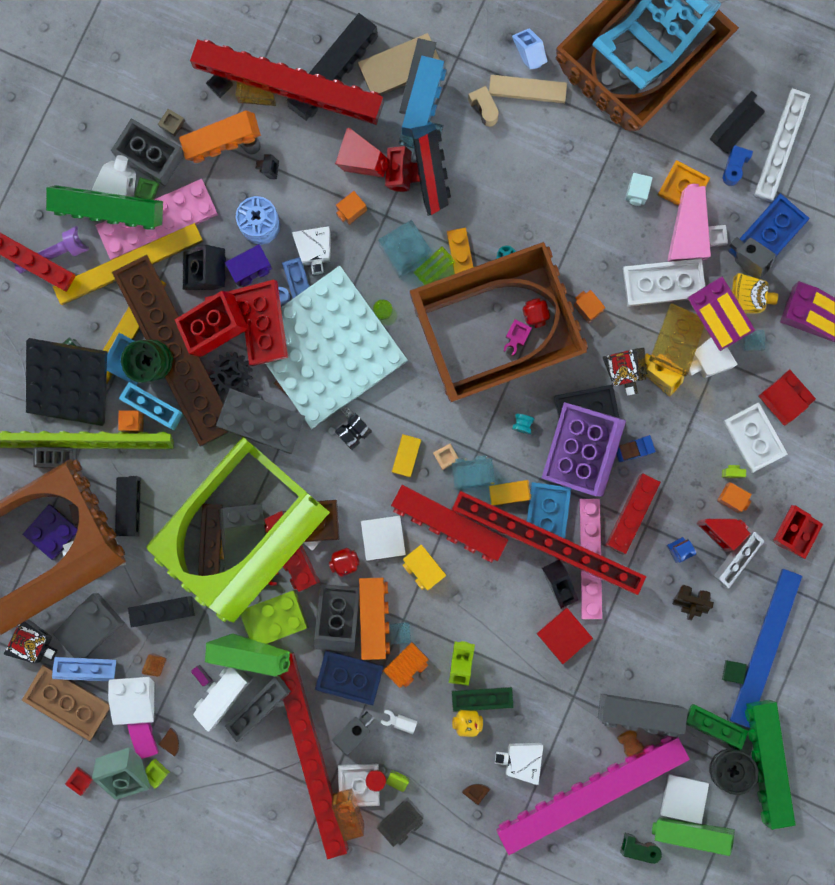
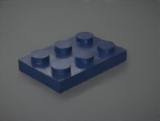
[315,650,384,706]

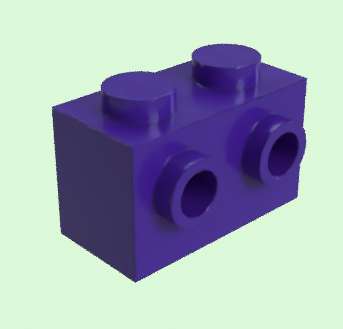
[225,244,272,287]

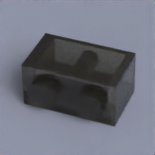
[377,797,424,847]

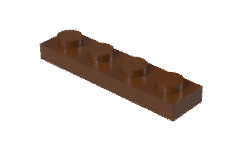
[198,504,223,576]

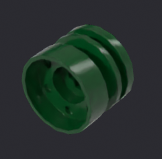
[121,339,173,383]

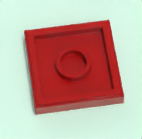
[536,607,593,664]

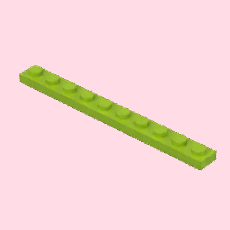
[0,431,174,449]

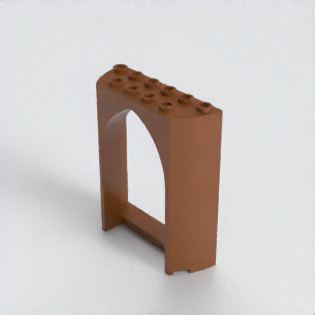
[556,0,739,131]
[410,242,588,402]
[0,459,126,635]

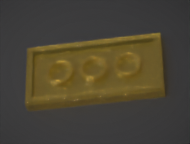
[649,303,704,377]

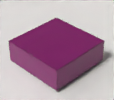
[191,665,213,686]

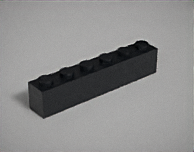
[286,13,378,121]

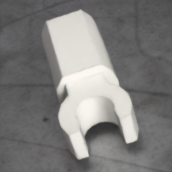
[381,710,417,734]

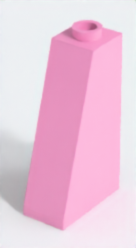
[668,184,711,262]

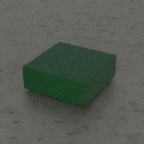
[722,660,747,684]

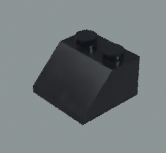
[183,245,226,290]

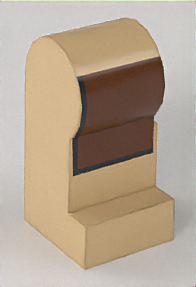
[468,86,499,127]

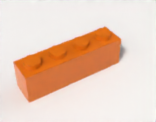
[179,110,261,163]
[359,578,390,660]

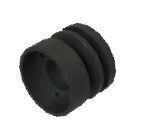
[709,749,758,795]

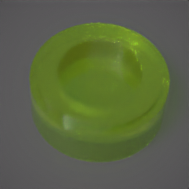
[373,299,392,320]

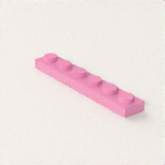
[579,499,602,619]

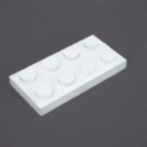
[623,258,705,307]

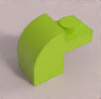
[449,641,475,686]

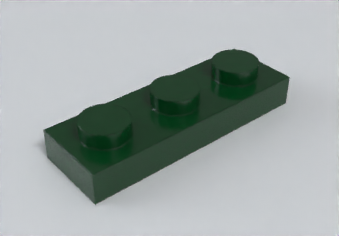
[452,687,514,712]

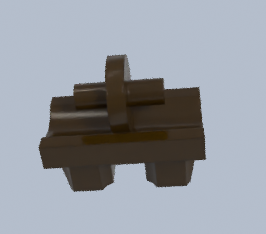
[672,585,714,621]

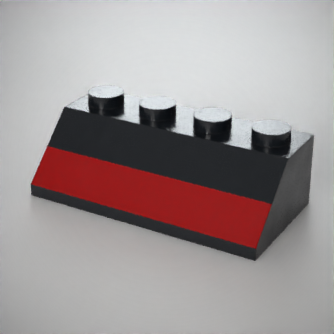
[411,124,451,216]

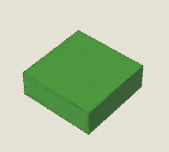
[134,177,159,200]

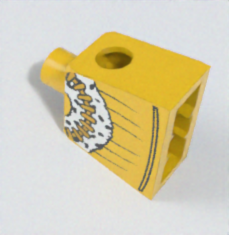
[732,273,778,314]

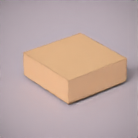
[433,444,460,470]

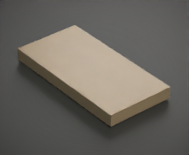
[358,33,440,95]

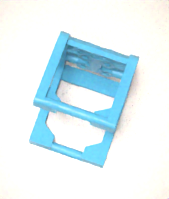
[592,0,721,90]

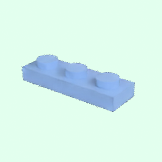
[52,657,116,681]

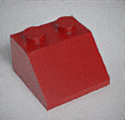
[696,519,751,552]

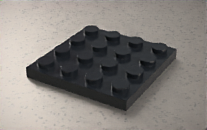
[26,338,107,426]

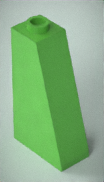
[205,633,290,676]
[652,817,735,856]

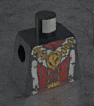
[4,619,58,663]

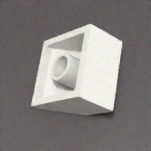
[108,677,155,725]

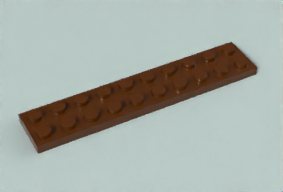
[112,255,229,446]

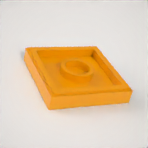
[657,160,710,206]

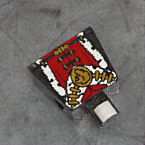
[603,348,646,396]

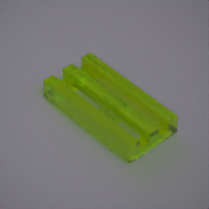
[413,246,455,285]

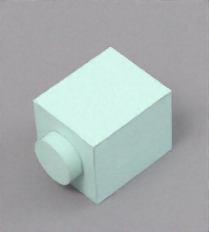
[625,173,652,206]

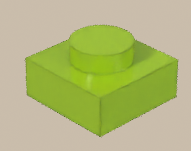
[722,465,746,479]
[145,758,170,789]

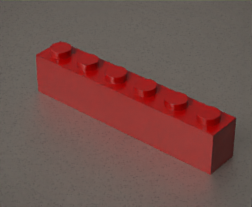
[391,485,508,563]

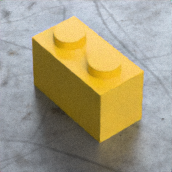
[402,544,446,591]

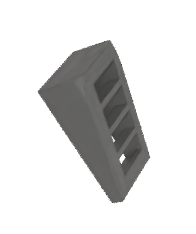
[33,447,77,468]

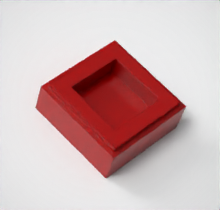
[65,767,93,796]

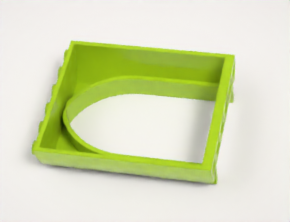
[146,437,330,623]

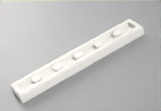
[754,88,810,202]

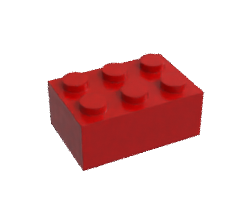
[174,291,248,357]

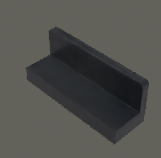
[710,91,765,153]
[115,476,141,536]

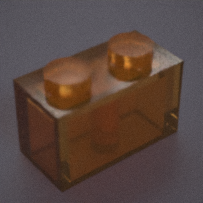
[332,788,365,841]

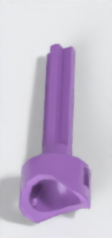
[14,226,89,274]

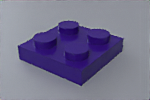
[22,504,78,560]

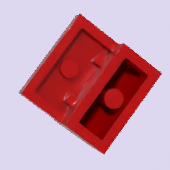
[758,369,816,426]
[773,505,823,559]

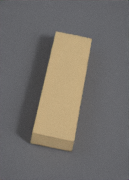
[489,75,567,104]

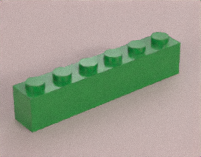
[46,185,163,230]
[745,700,796,830]

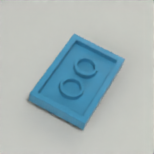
[526,482,571,539]

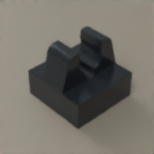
[255,154,279,179]

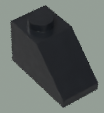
[542,560,578,609]

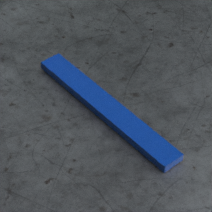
[730,569,802,728]

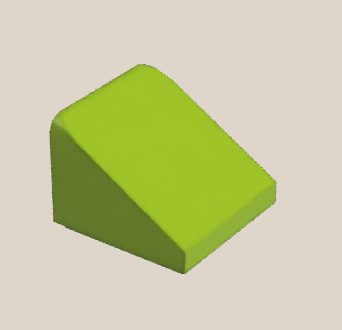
[386,770,410,792]

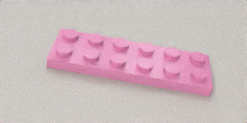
[95,179,218,260]

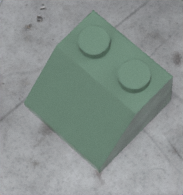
[92,747,150,800]

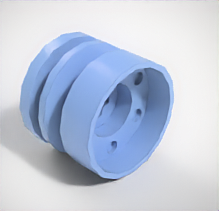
[236,196,281,245]

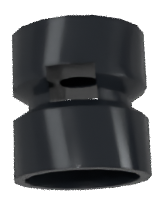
[335,413,372,450]

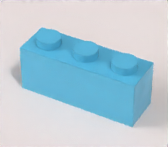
[119,382,184,431]

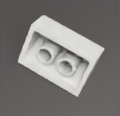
[193,667,252,732]

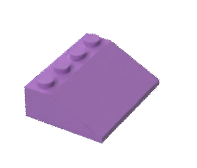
[542,402,626,496]

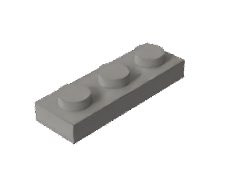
[597,55,653,92]
[714,528,764,589]

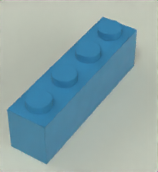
[402,55,447,137]

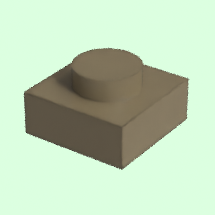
[158,109,185,136]

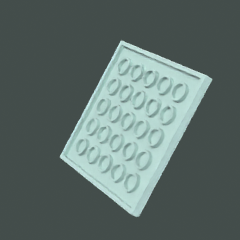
[244,266,408,429]

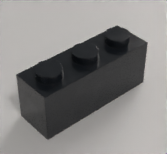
[128,596,195,628]

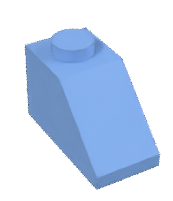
[512,28,548,70]

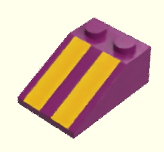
[687,276,755,351]
[780,281,835,342]

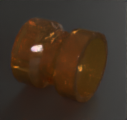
[617,730,644,757]

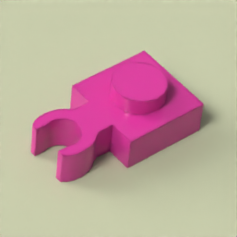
[503,319,532,356]

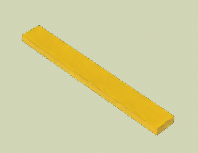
[53,223,203,305]

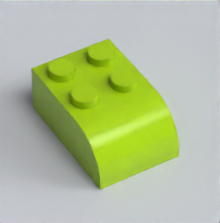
[240,590,309,644]

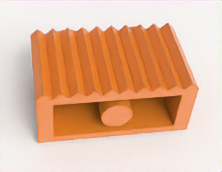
[383,642,429,688]

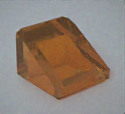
[142,653,166,677]

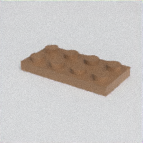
[22,665,110,741]

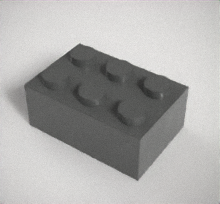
[111,118,184,186]

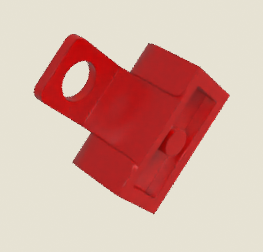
[385,146,420,192]

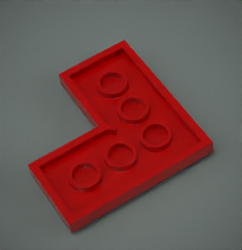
[205,280,288,366]

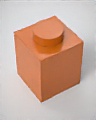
[336,191,367,225]
[574,290,606,323]
[118,411,144,433]
[717,482,752,513]

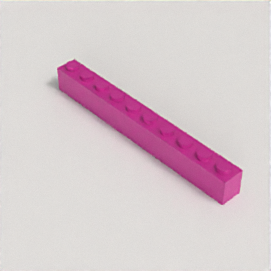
[496,735,690,855]

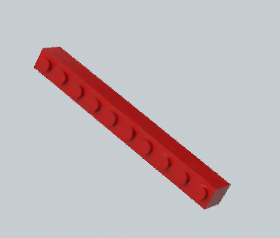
[190,39,384,125]
[452,491,647,595]
[278,652,349,859]

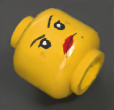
[452,710,483,737]

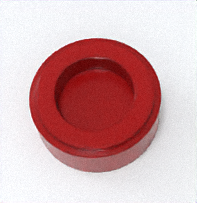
[366,770,386,791]

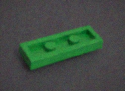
[686,704,748,750]

